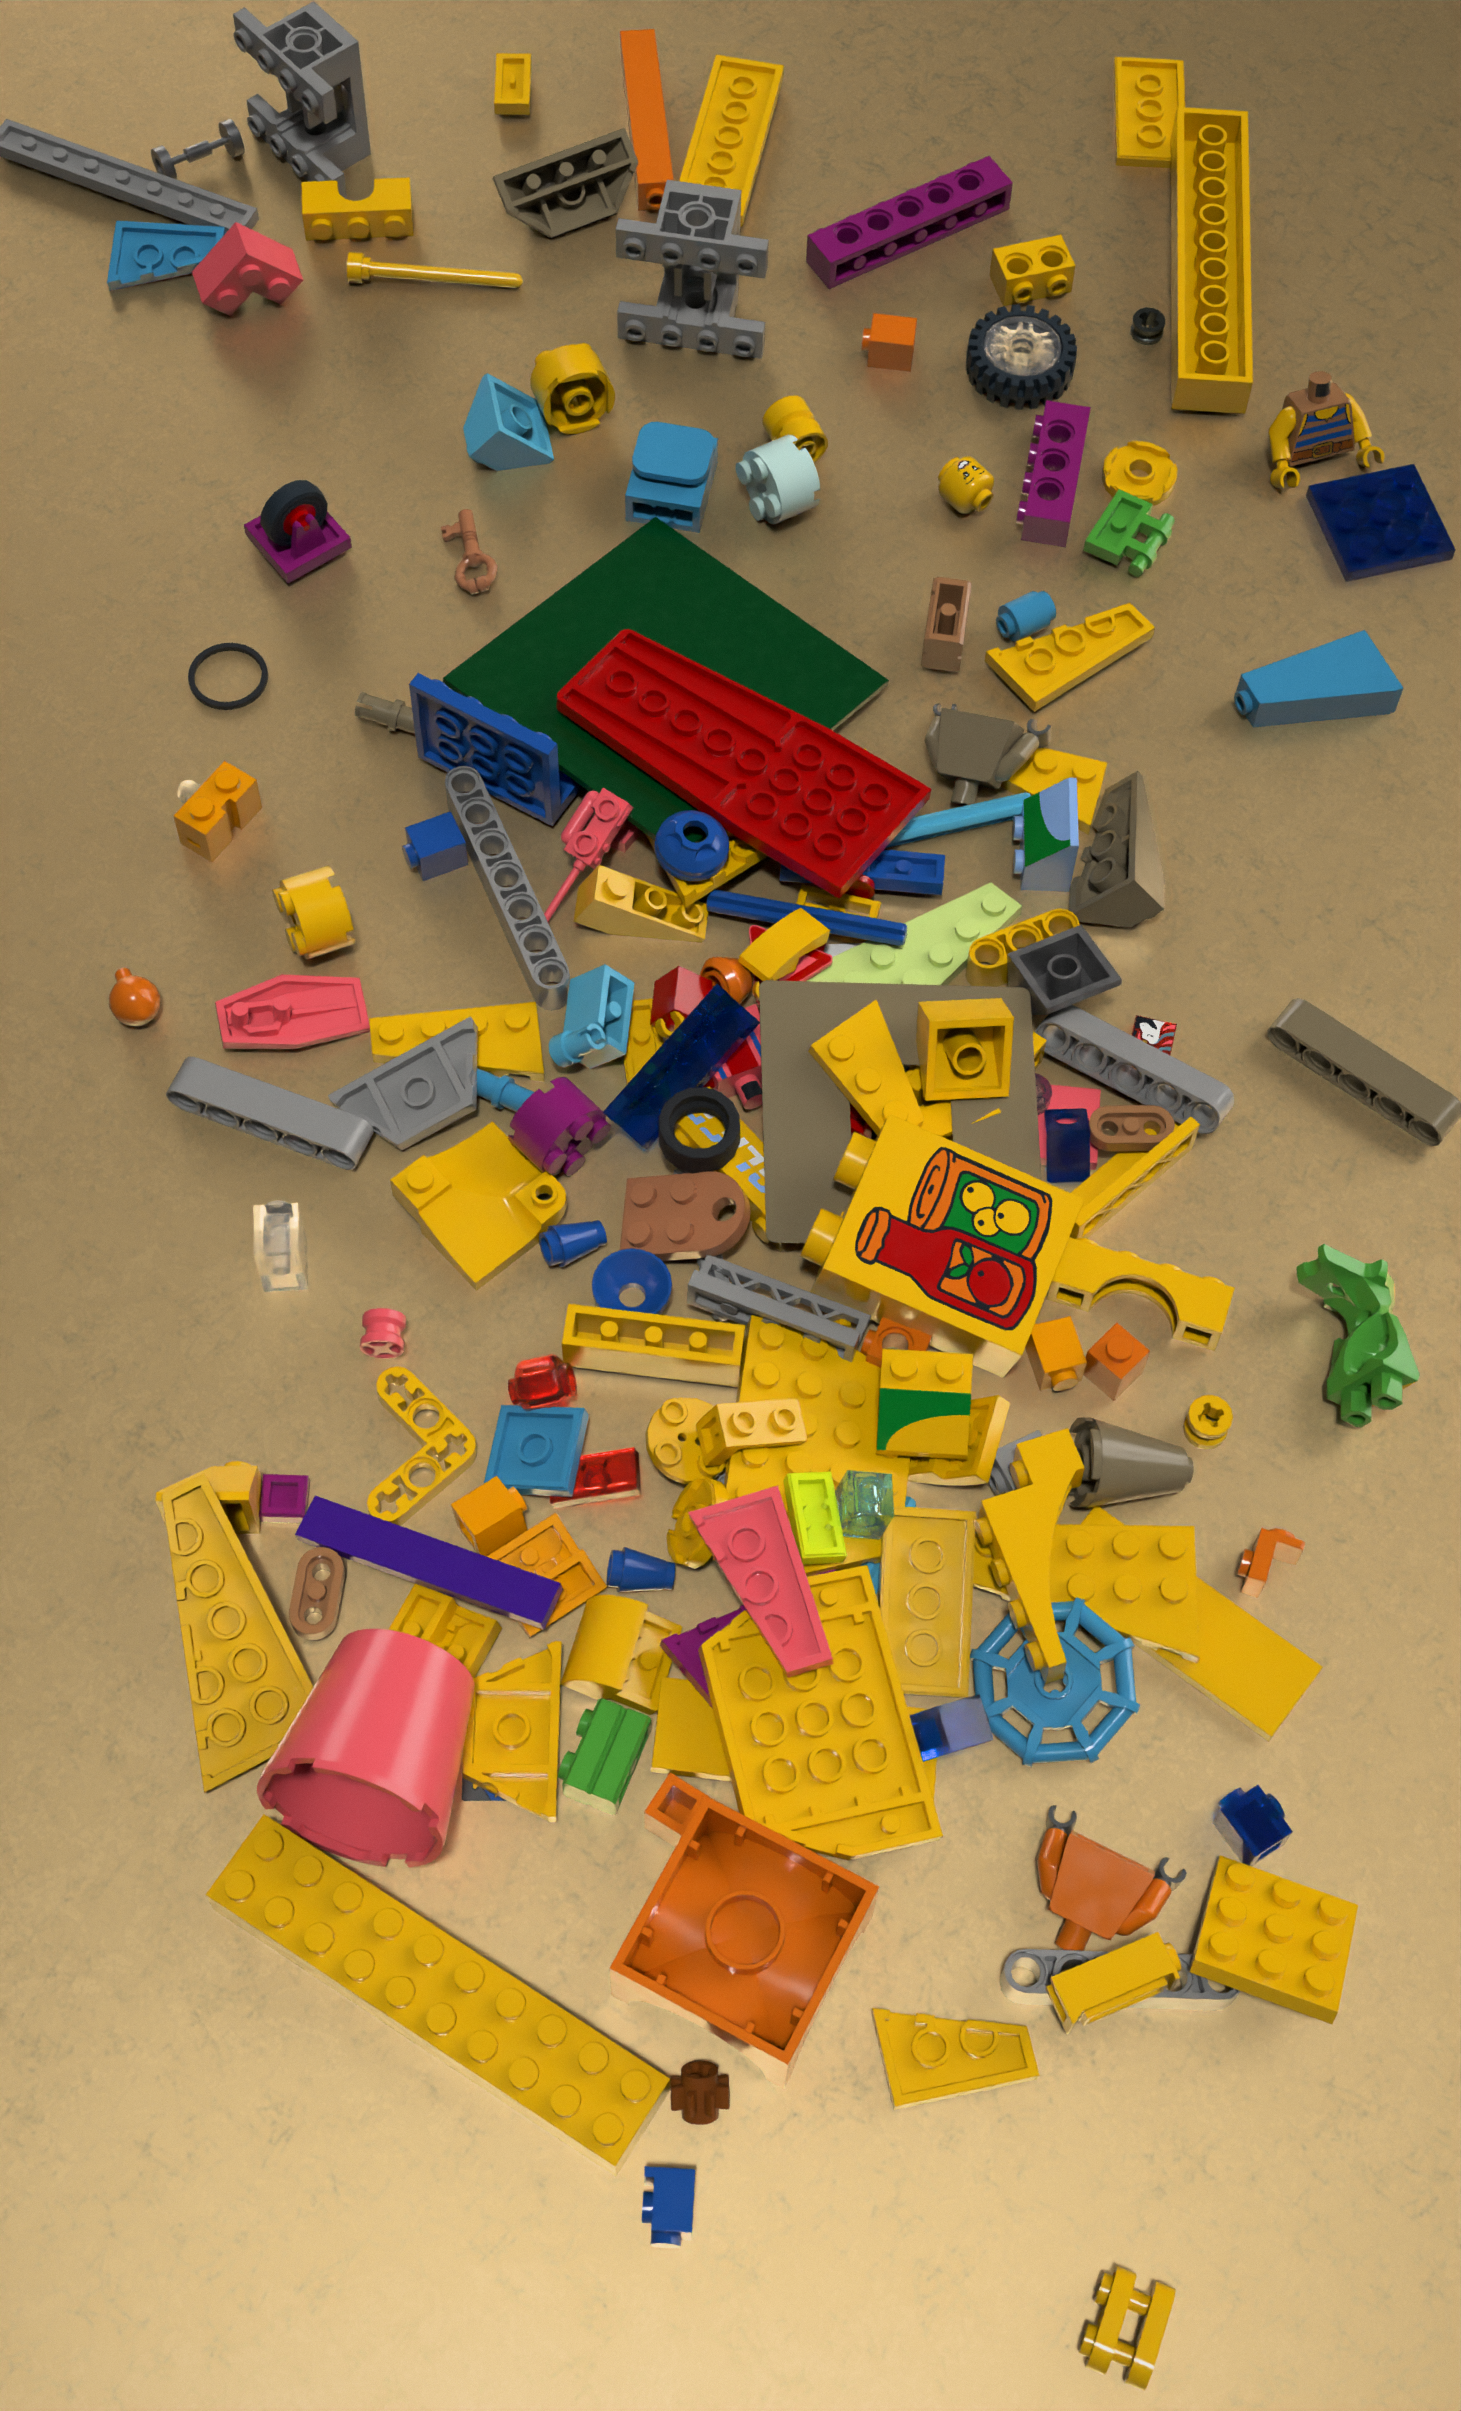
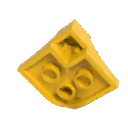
[390,1121,567,1291]

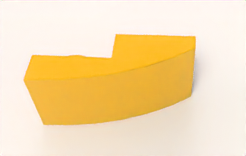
[738,907,830,981]

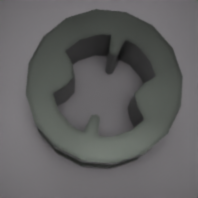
[1130,307,1165,345]

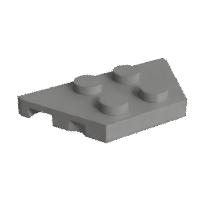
[328,1016,478,1151]

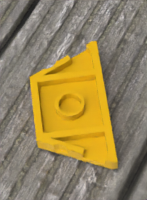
[462,1641,562,1822]

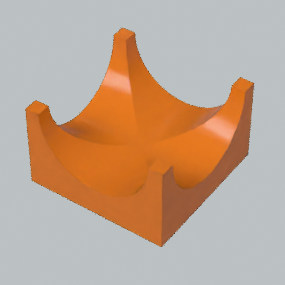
[609,1795,879,2089]

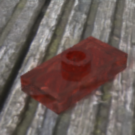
[549,1447,641,1509]

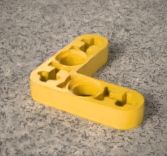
[367,1366,477,1526]

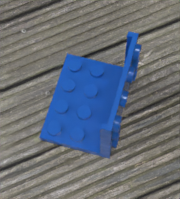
[409,673,582,826]

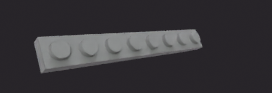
[0,119,259,232]

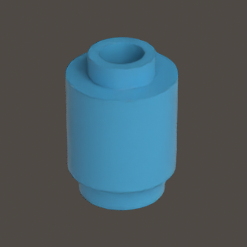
[996,591,1056,642]

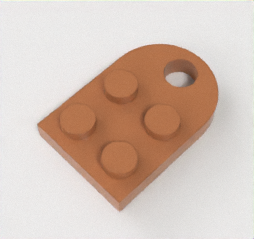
[620,1171,751,1261]

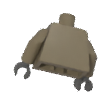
[925,704,1051,806]

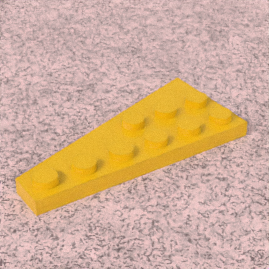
[162,1473,313,1793]

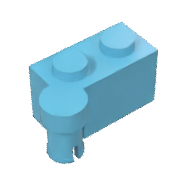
[548,964,635,1069]

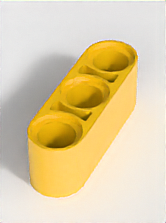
[965,908,1080,987]

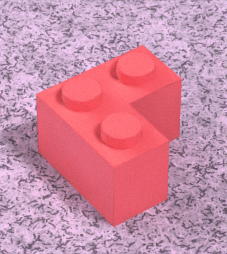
[192,222,303,316]

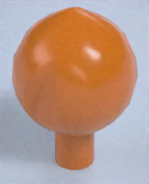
[109,968,161,1027]

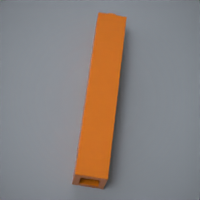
[620,29,674,211]

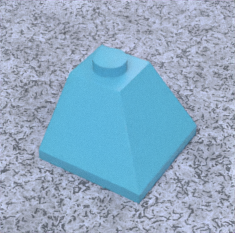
[463,373,554,471]

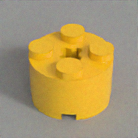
[530,343,615,434]
[272,865,355,960]

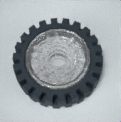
[966,304,1077,410]

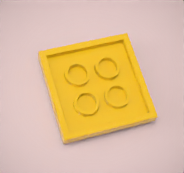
[1189,1855,1358,2024]

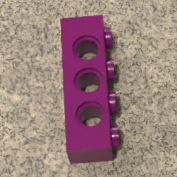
[1016,400,1091,548]

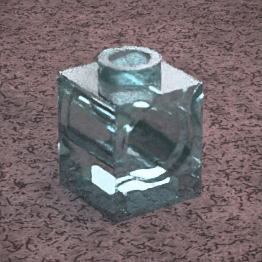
[835,1470,894,1539]

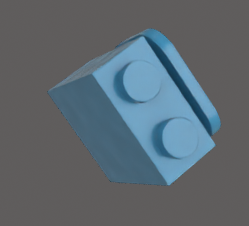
[625,422,718,533]

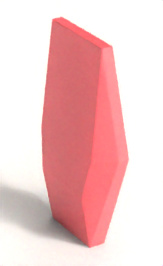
[215,974,370,1049]

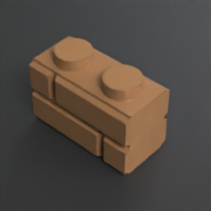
[921,577,972,672]

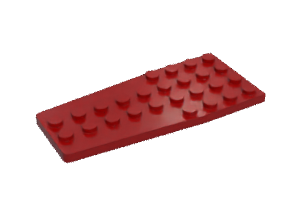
[556,629,932,899]

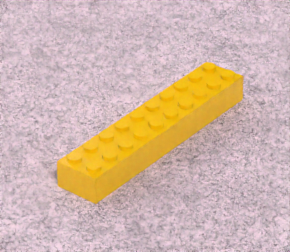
[1171,107,1253,414]
[206,1814,670,2177]

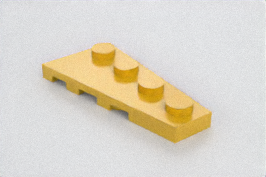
[984,603,1155,712]

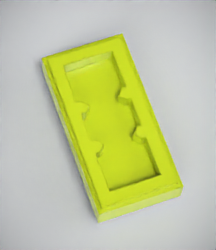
[783,1472,847,1565]

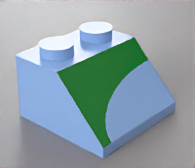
[1012,778,1079,892]

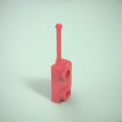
[544,788,634,924]

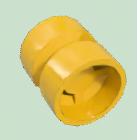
[762,395,828,462]

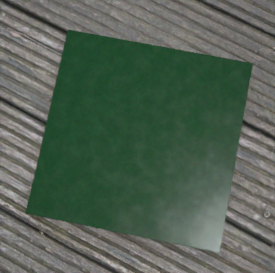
[443,517,889,843]

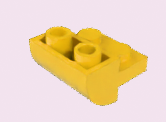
[560,1595,683,1715]

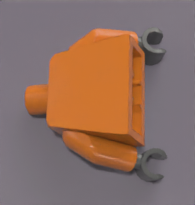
[1037,1805,1187,1951]

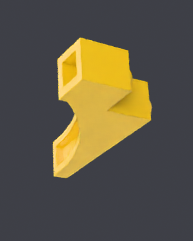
[974,1428,1085,1684]

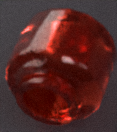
[508,1354,577,1411]

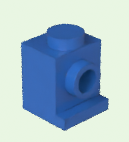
[642,2166,695,2248]

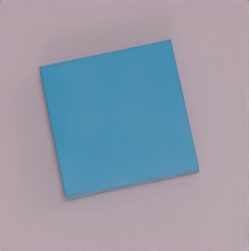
[484,1405,589,1497]

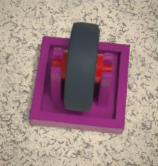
[244,480,352,583]

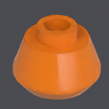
[700,957,753,1012]

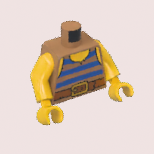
[1268,371,1385,489]

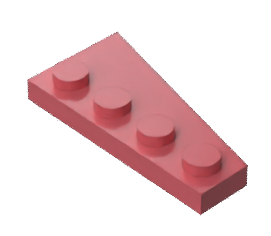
[688,1485,833,1678]

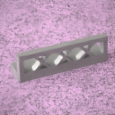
[687,1255,871,1362]

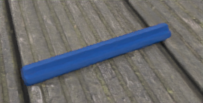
[707,889,907,946]

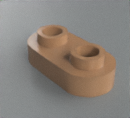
[1087,1105,1175,1151]
[289,1547,345,1640]

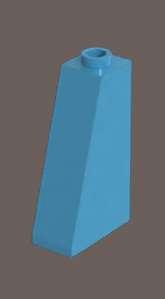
[1234,630,1403,728]

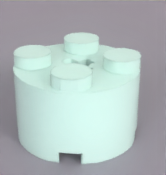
[736,434,820,524]

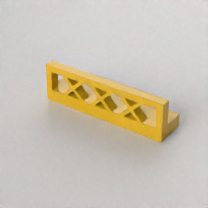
[1069,1116,1200,1239]

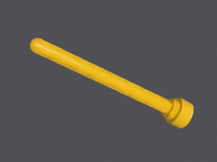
[347,252,523,288]

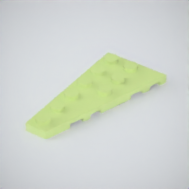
[807,882,1022,985]

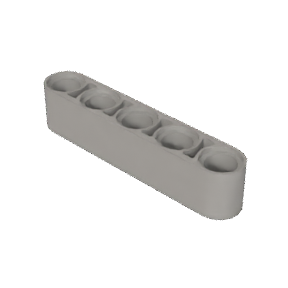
[1035,1005,1234,1134]
[166,1057,374,1170]
[999,1949,1240,2011]

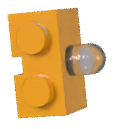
[174,761,262,862]

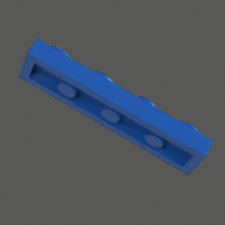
[780,849,945,895]

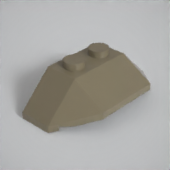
[493,128,639,239]

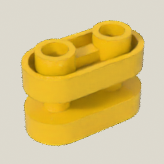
[1079,2266,1176,2391]

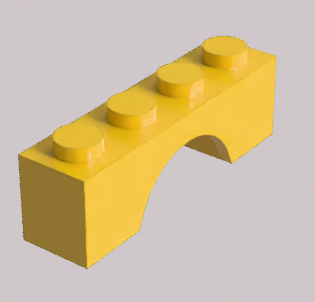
[1047,1237,1235,1351]

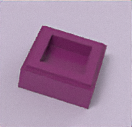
[259,1474,310,1523]

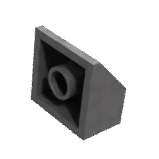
[1007,925,1122,1015]

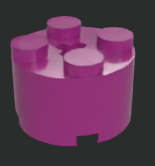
[508,1077,611,1176]

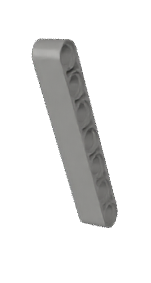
[445,766,570,1011]

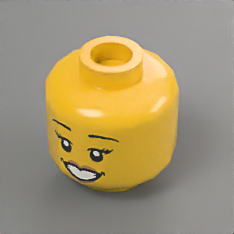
[938,456,994,514]

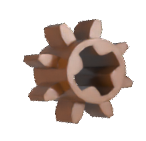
[670,2061,730,2125]

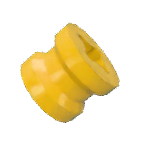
[1183,1395,1233,1450]

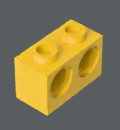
[989,235,1076,306]

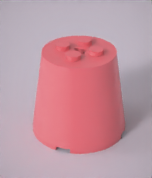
[257,1629,475,1868]

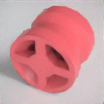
[360,1308,406,1359]

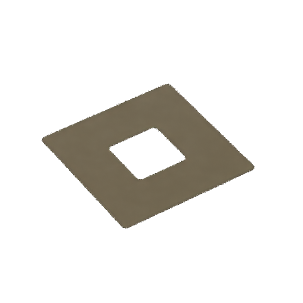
[759,980,1042,1243]

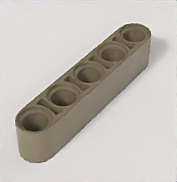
[1267,998,1461,1146]

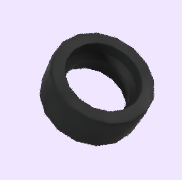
[659,1087,740,1174]

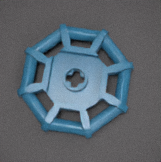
[970,1597,1140,1767]

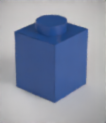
[402,811,468,881]

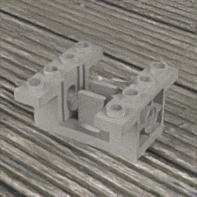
[233,1,371,199]
[616,180,769,359]

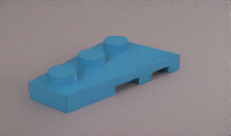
[107,220,226,291]

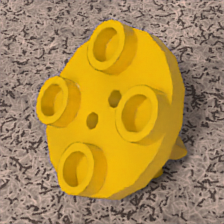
[645,1397,727,1484]

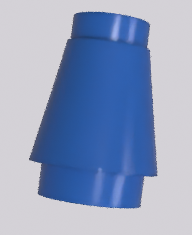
[539,1220,607,1267]
[606,1547,675,1592]

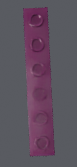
[806,156,1013,289]

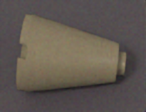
[1069,1417,1194,1508]

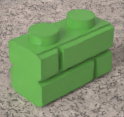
[558,1698,651,1815]

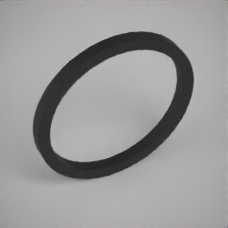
[188,643,268,710]

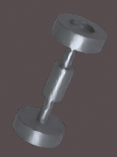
[151,119,245,180]

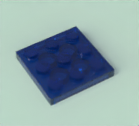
[1306,464,1456,582]

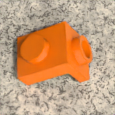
[1237,1528,1305,1598]

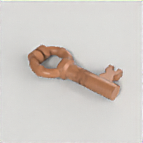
[441,509,498,595]

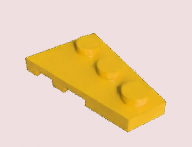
[871,2008,1040,2110]

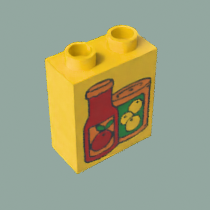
[800,1114,1084,1378]

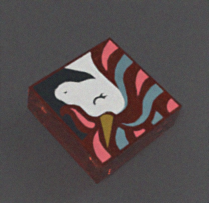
[1132,1015,1177,1055]

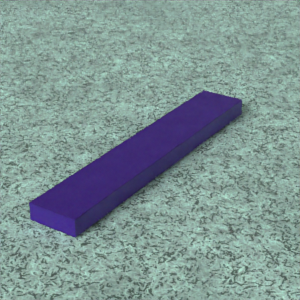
[295,1496,563,1630]

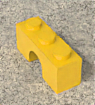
[301,177,414,241]

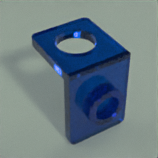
[1044,1108,1090,1183]

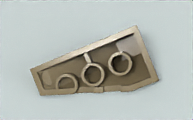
[1069,771,1165,927]

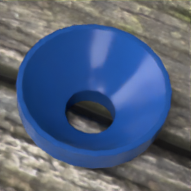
[654,810,729,881]
[592,1248,672,1315]

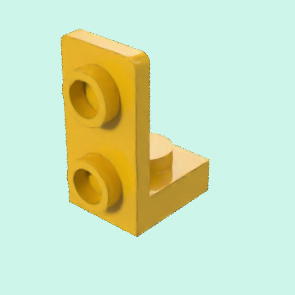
[696,1399,807,1466]

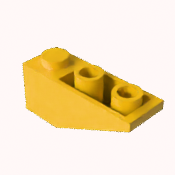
[573,865,708,943]

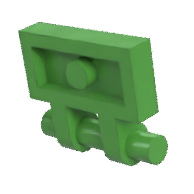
[1083,489,1175,577]

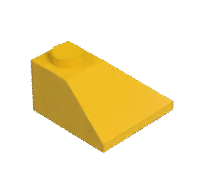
[155,1461,262,1534]

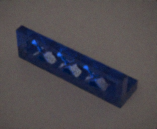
[603,984,760,1150]

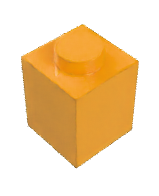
[1025,1316,1087,1391]
[451,1476,527,1556]

